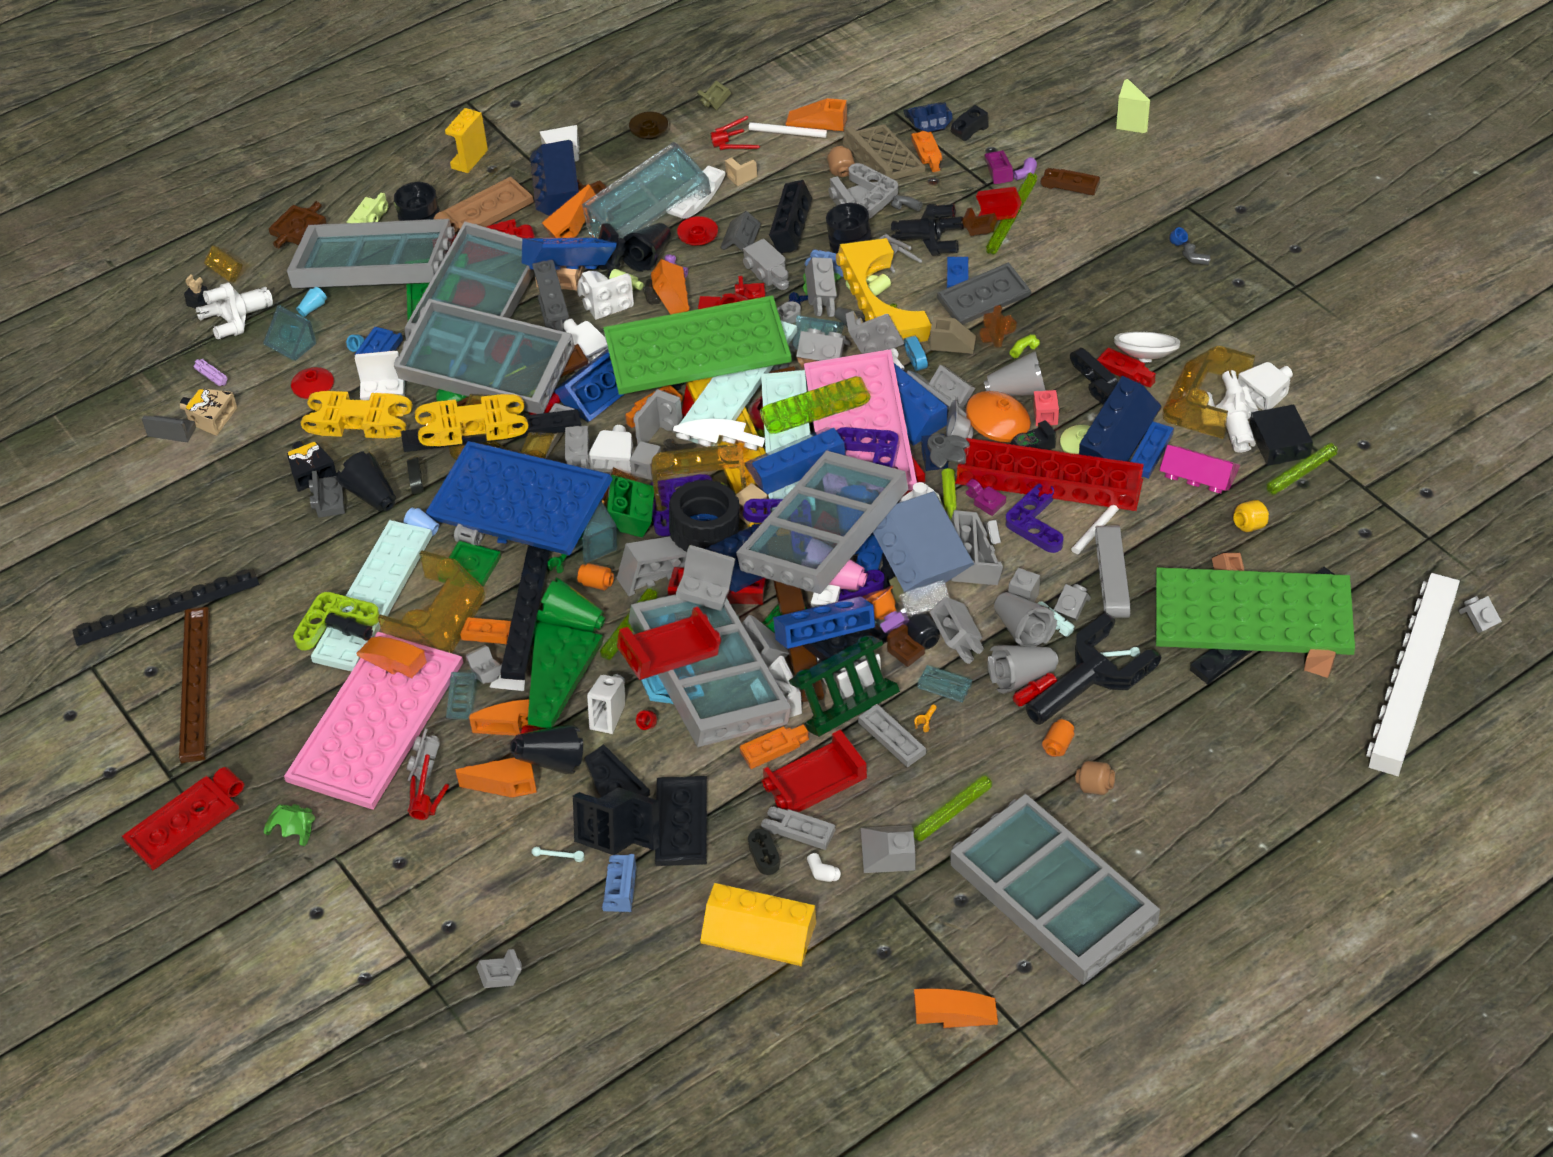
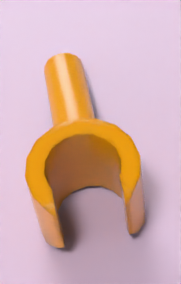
[914,704,937,732]

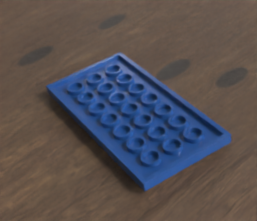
[425,441,613,556]

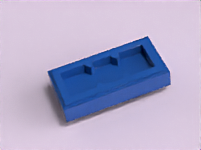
[947,257,968,288]

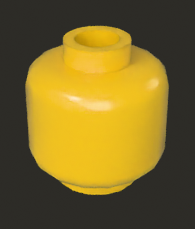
[1233,500,1269,532]

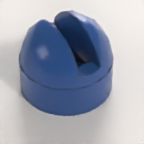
[1169,227,1188,246]

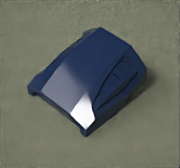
[903,102,953,132]

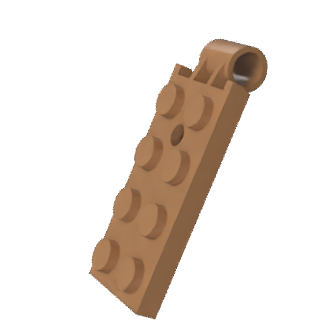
[434,176,534,232]

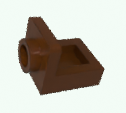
[963,208,998,236]
[887,624,925,667]

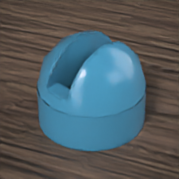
[346,334,365,352]

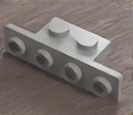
[907,365,975,418]

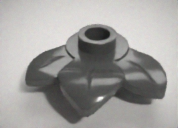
[927,434,970,468]

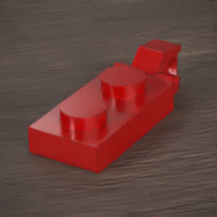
[1097,347,1156,388]

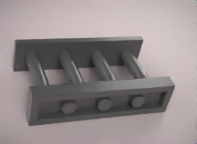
[532,260,569,351]

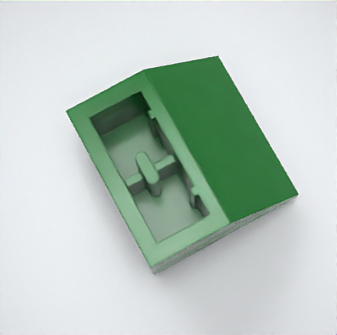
[606,475,655,538]

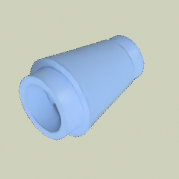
[404,507,439,536]

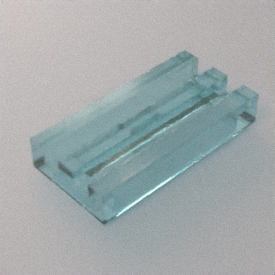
[918,665,972,703]

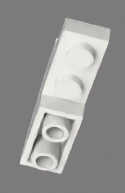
[673,419,765,451]

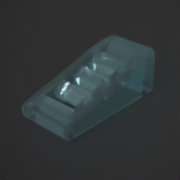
[446,672,477,719]

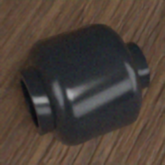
[906,614,940,649]

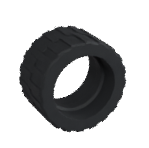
[669,480,740,552]

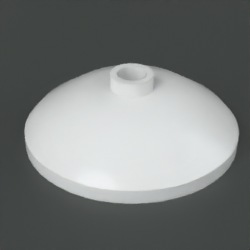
[1114,332,1180,363]

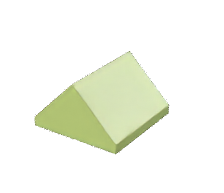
[1116,79,1150,133]

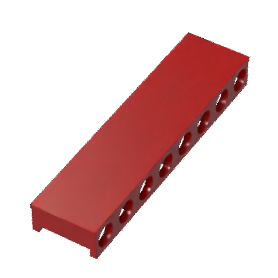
[955,438,1144,511]

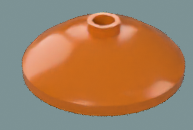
[966,391,1031,442]

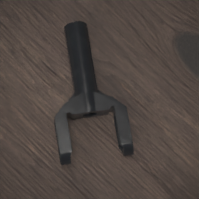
[1025,613,1162,725]

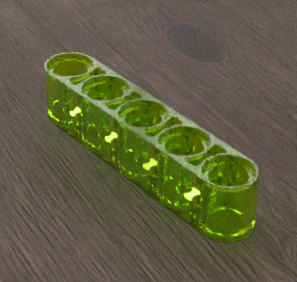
[760,376,871,434]

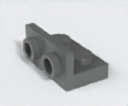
[309,470,345,518]

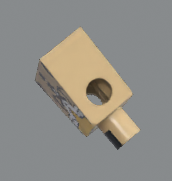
[180,389,237,436]

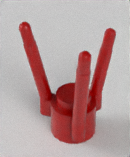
[710,116,760,150]
[408,754,449,820]

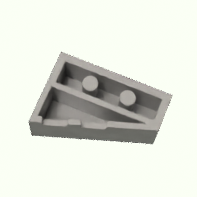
[951,510,1003,585]
[617,536,687,597]

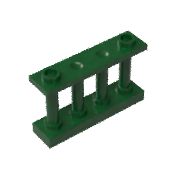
[789,636,900,737]

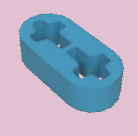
[904,335,928,371]

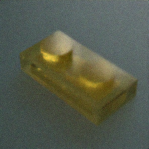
[204,245,243,283]

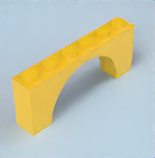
[836,238,932,342]

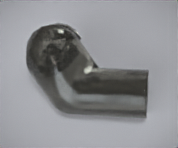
[643,279,661,305]

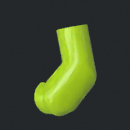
[1009,334,1040,358]

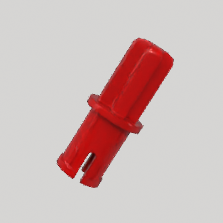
[1012,673,1057,706]

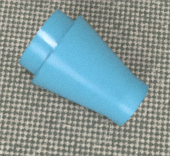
[296,287,327,317]

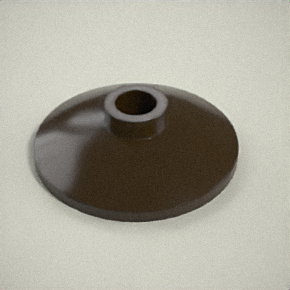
[629,112,668,138]

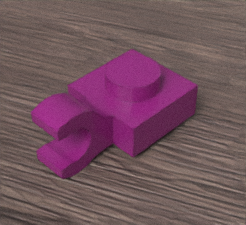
[966,479,1007,516]

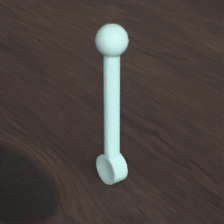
[1101,647,1140,657]
[532,847,584,862]

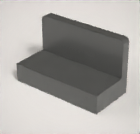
[721,211,761,251]
[142,415,196,442]

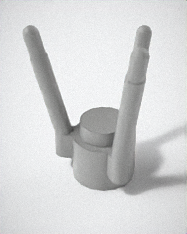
[879,234,922,273]

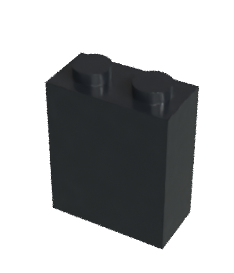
[1249,404,1313,466]

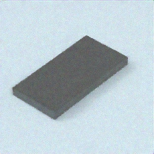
[937,262,1031,325]

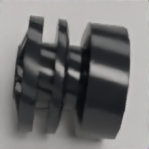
[394,182,440,221]
[826,203,872,254]

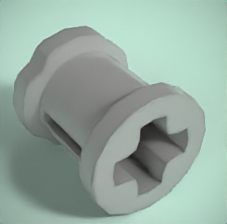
[454,523,484,546]

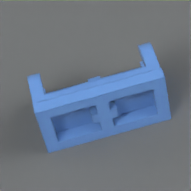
[602,854,637,912]

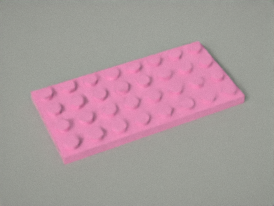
[804,349,917,504]
[284,632,463,810]

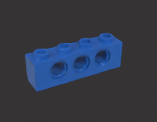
[773,596,875,649]

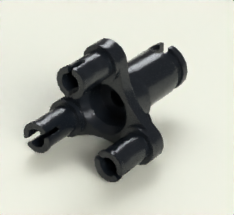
[891,203,964,256]

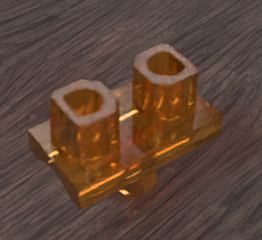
[980,305,1017,348]

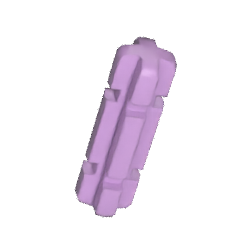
[194,359,228,386]

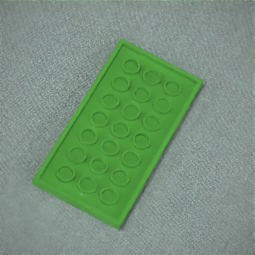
[603,295,792,395]
[1156,567,1355,655]

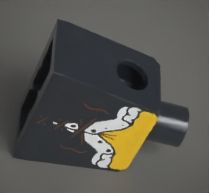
[287,441,337,492]

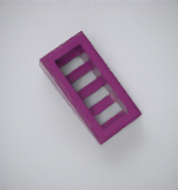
[984,150,1013,184]

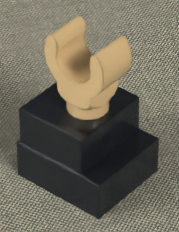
[184,274,208,309]

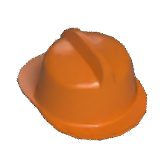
[863,585,896,620]

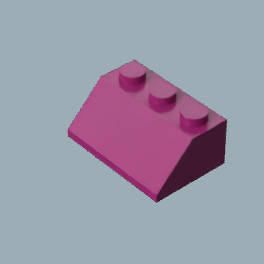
[1160,445,1240,494]

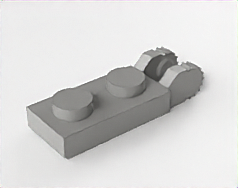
[761,806,836,850]

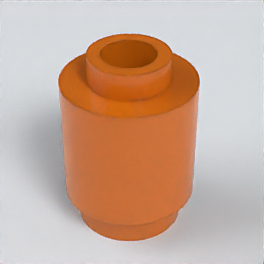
[577,563,614,591]
[1042,719,1075,757]

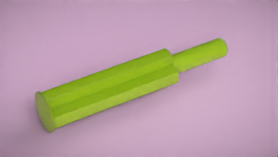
[941,468,956,520]

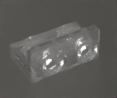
[899,580,950,619]

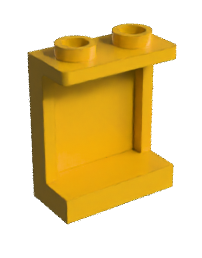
[445,108,488,173]

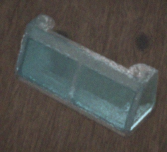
[582,142,711,239]

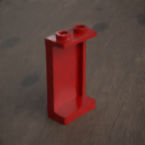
[617,606,721,680]
[761,729,867,813]

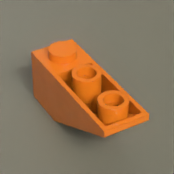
[786,98,847,131]
[542,184,598,238]
[651,259,690,315]
[455,757,537,798]

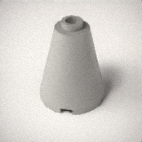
[984,351,1046,396]
[994,592,1057,647]
[987,645,1058,694]

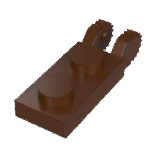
[1040,168,1100,195]

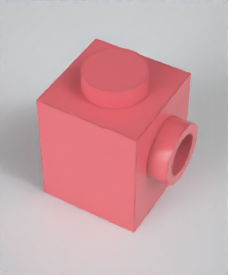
[1033,390,1059,426]

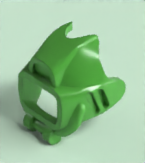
[264,804,315,846]

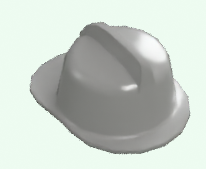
[946,400,973,439]

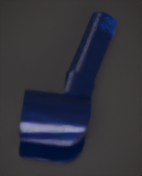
[788,292,808,305]

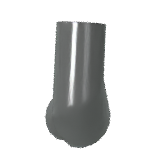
[891,195,923,211]
[1182,243,1210,265]

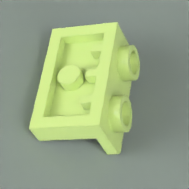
[347,193,388,223]

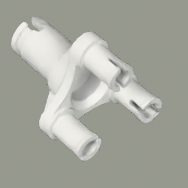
[196,282,273,340]
[1198,370,1258,453]

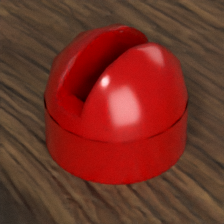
[636,710,658,730]

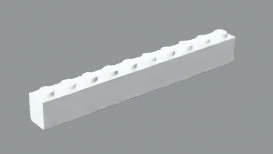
[1366,573,1460,776]

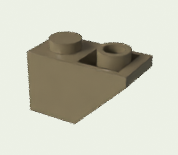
[930,316,976,354]

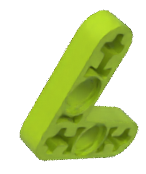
[293,592,380,651]

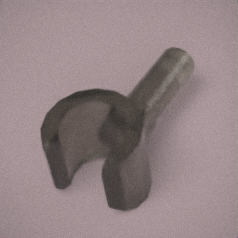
[663,439,696,456]

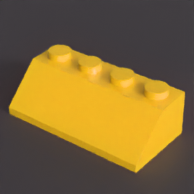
[700,883,816,966]

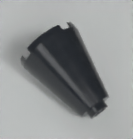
[623,223,671,272]
[336,451,396,512]
[510,724,583,774]

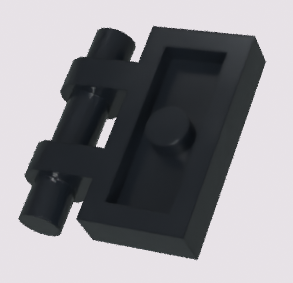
[598,223,625,277]

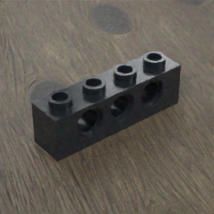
[769,180,812,253]

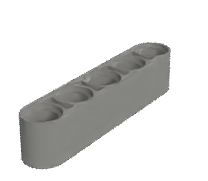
[1095,525,1130,618]

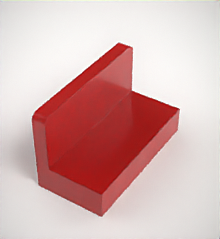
[976,187,1022,220]

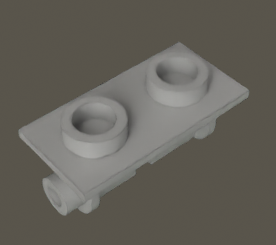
[406,728,440,781]

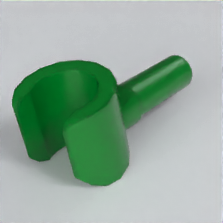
[548,554,567,573]

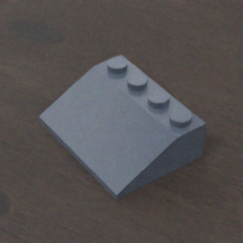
[873,491,974,602]

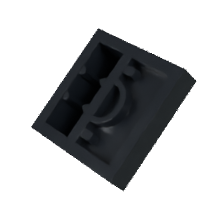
[573,787,660,855]

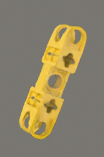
[301,391,413,439]
[415,394,528,446]

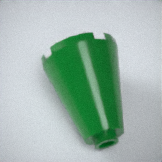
[537,578,606,633]

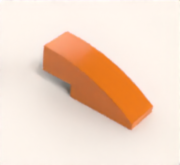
[357,637,427,679]
[469,699,533,736]
[914,989,998,1028]

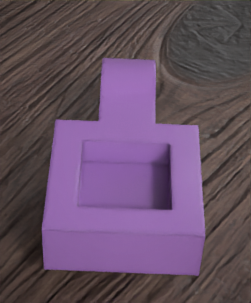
[880,611,909,633]

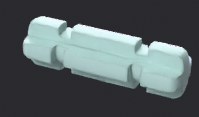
[1038,601,1074,637]

